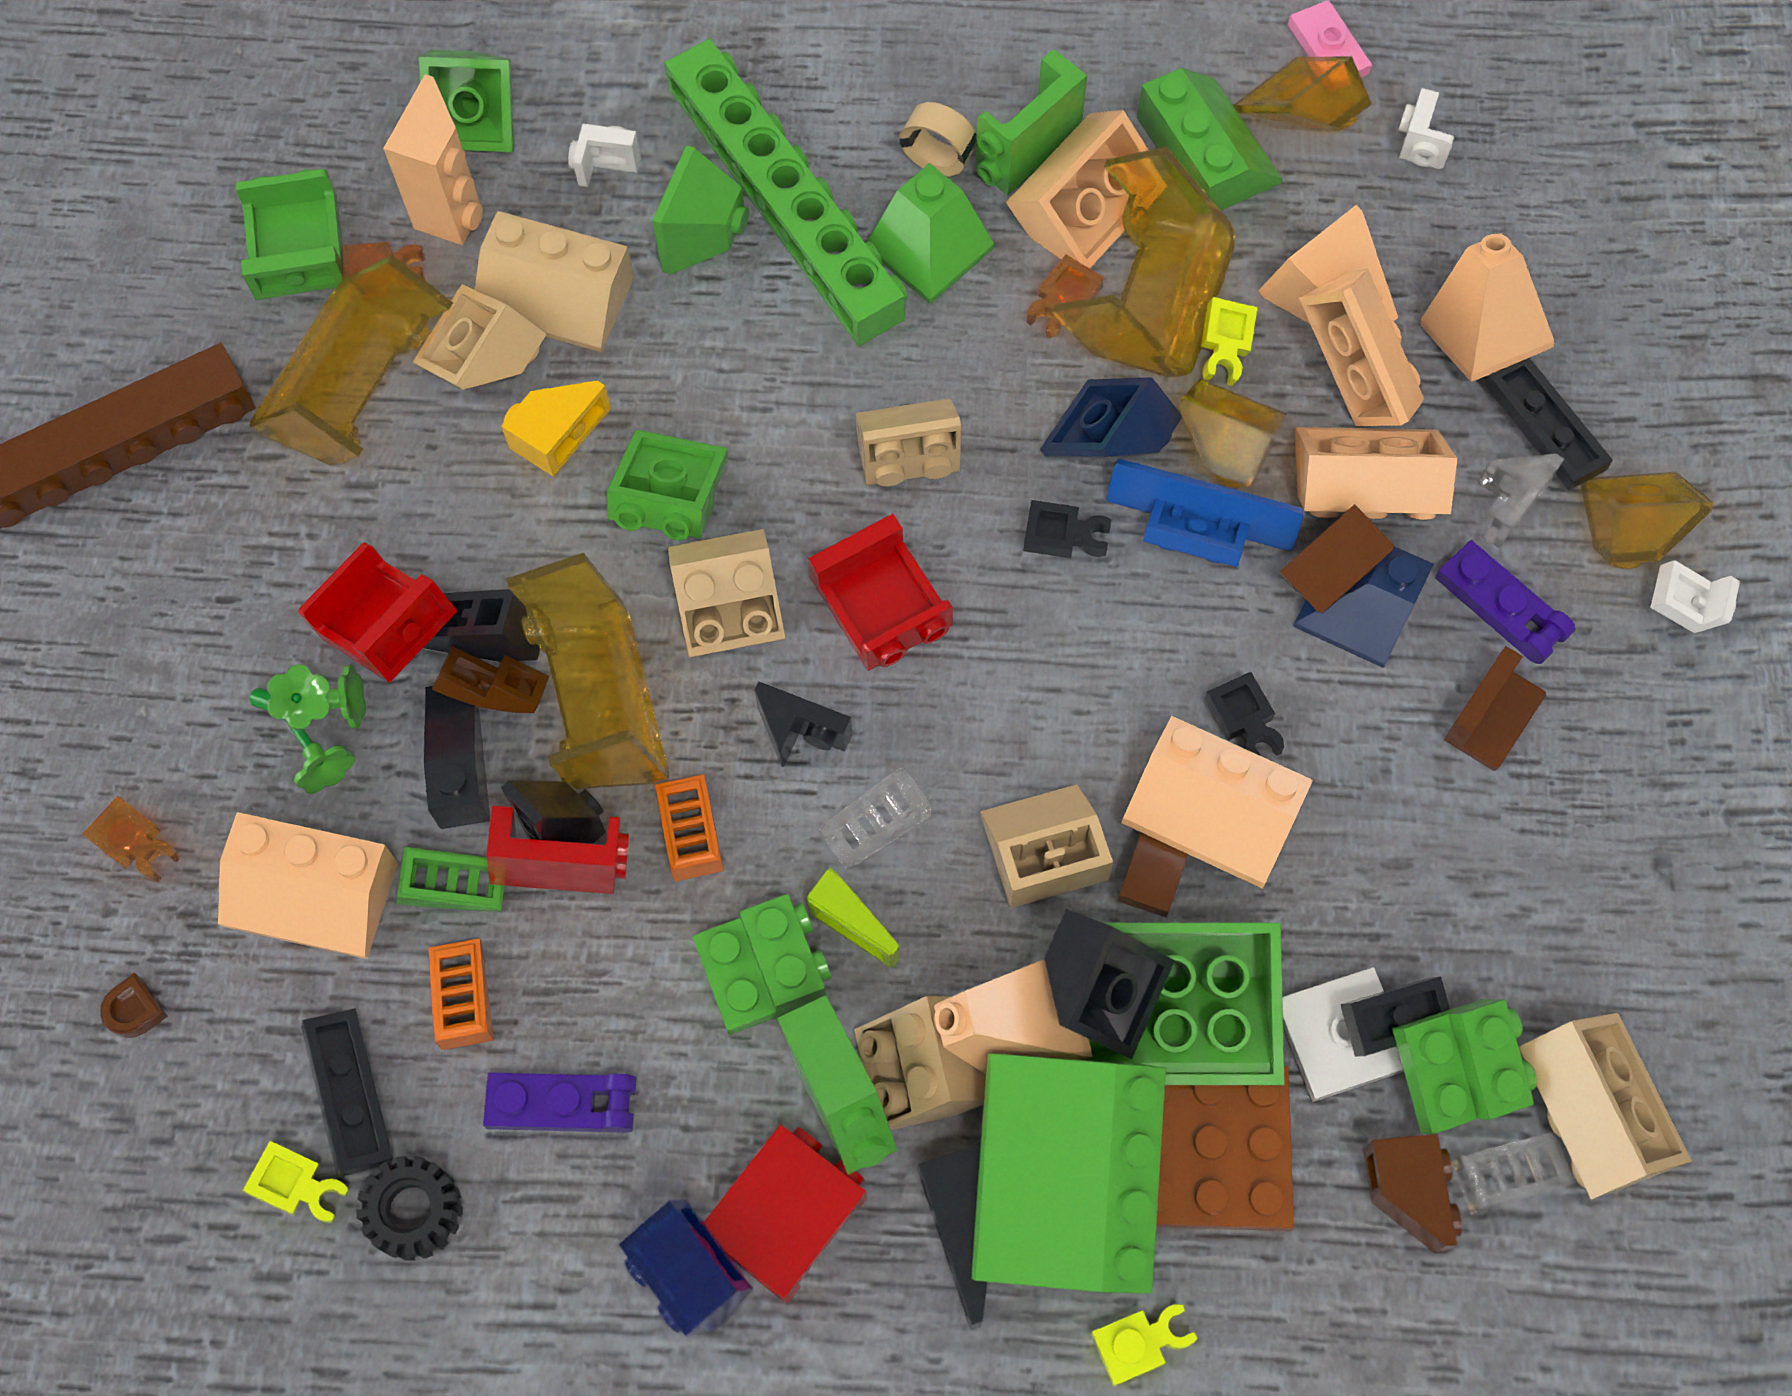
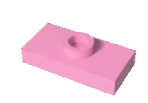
[1288,0,1372,90]

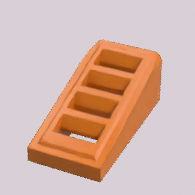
[655,774,724,882]
[428,938,494,1050]

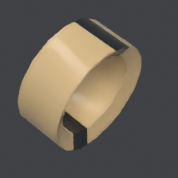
[899,102,977,177]

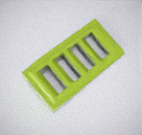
[807,867,899,968]

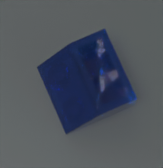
[618,1200,753,1336]

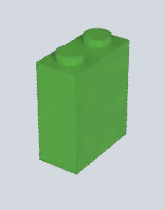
[777,995,897,1174]

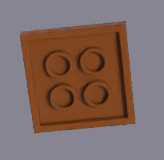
[1156,1066,1294,1232]

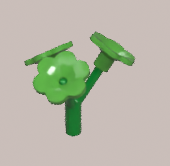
[249,664,366,794]

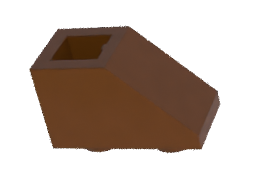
[1363,1134,1462,1253]

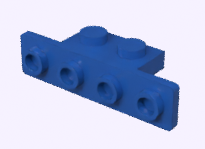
[1107,459,1305,567]

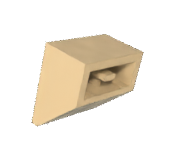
[856,399,961,486]
[668,529,785,657]
[980,784,1113,908]
[854,996,986,1130]

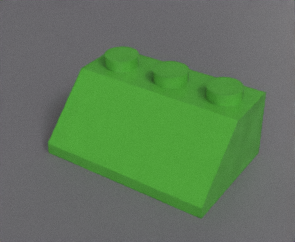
[1137,68,1282,218]

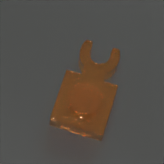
[343,242,425,294]
[1027,254,1104,338]
[82,796,180,883]

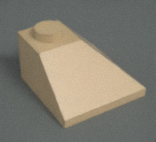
[413,284,547,390]

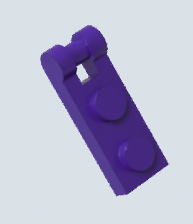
[1435,540,1576,664]
[483,1072,637,1133]

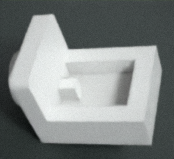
[1398,88,1454,169]
[568,124,641,187]
[1650,560,1740,633]

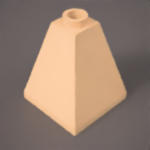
[1258,204,1398,325]
[1420,233,1554,382]
[934,959,1093,1074]

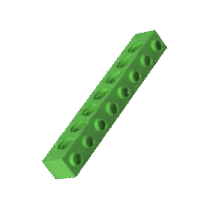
[664,38,908,347]

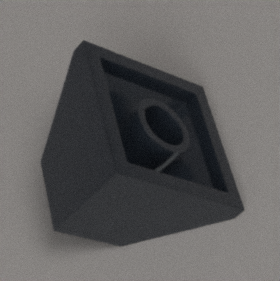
[1044,909,1175,1059]

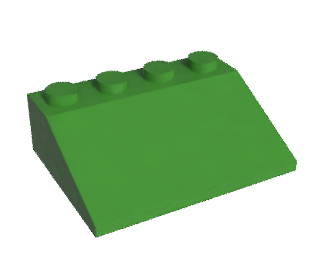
[1086,923,1284,1085]
[971,1053,1166,1294]

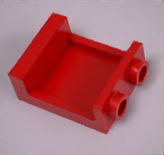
[808,514,953,671]
[298,542,457,683]
[486,805,629,894]
[698,1124,867,1305]

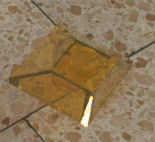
[1233,56,1372,131]
[1178,378,1287,488]
[1581,472,1713,569]

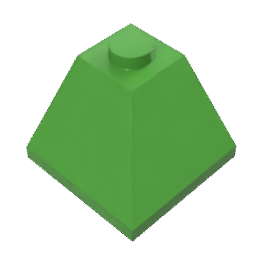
[419,50,514,152]
[652,145,749,275]
[867,163,994,304]

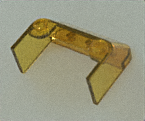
[1051,147,1235,378]
[249,255,453,466]
[506,552,669,789]

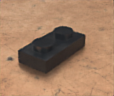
[1340,976,1450,1057]

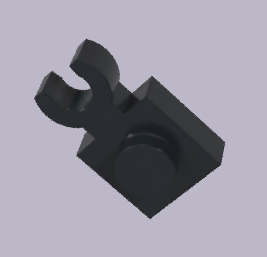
[1023,500,1112,558]
[1205,672,1284,756]

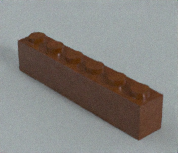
[0,342,257,528]

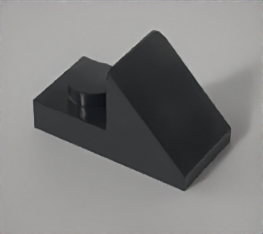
[754,681,853,767]

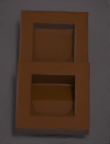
[432,646,550,713]
[1118,833,1188,918]

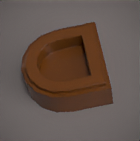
[100,973,168,1038]

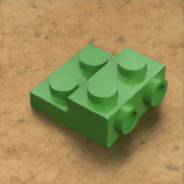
[607,430,728,541]
[692,893,832,1036]
[1393,999,1537,1134]

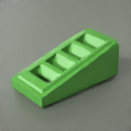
[395,847,504,912]

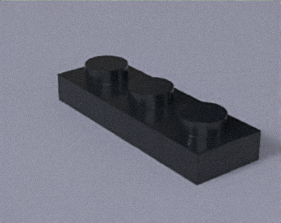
[1484,358,1613,491]
[301,1008,393,1178]

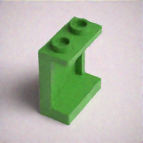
[975,49,1087,196]
[236,169,347,300]

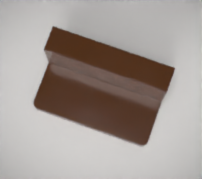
[1280,504,1394,614]
[1444,646,1546,771]

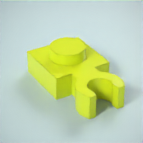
[1201,297,1258,386]
[243,1141,349,1223]
[1091,1304,1197,1387]

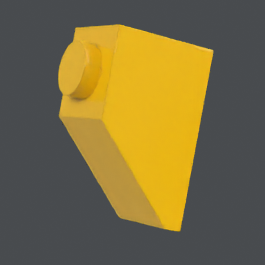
[501,380,611,477]

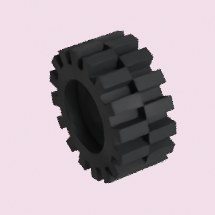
[356,1156,463,1261]

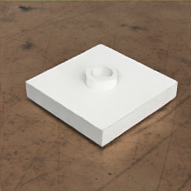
[1282,967,1404,1102]

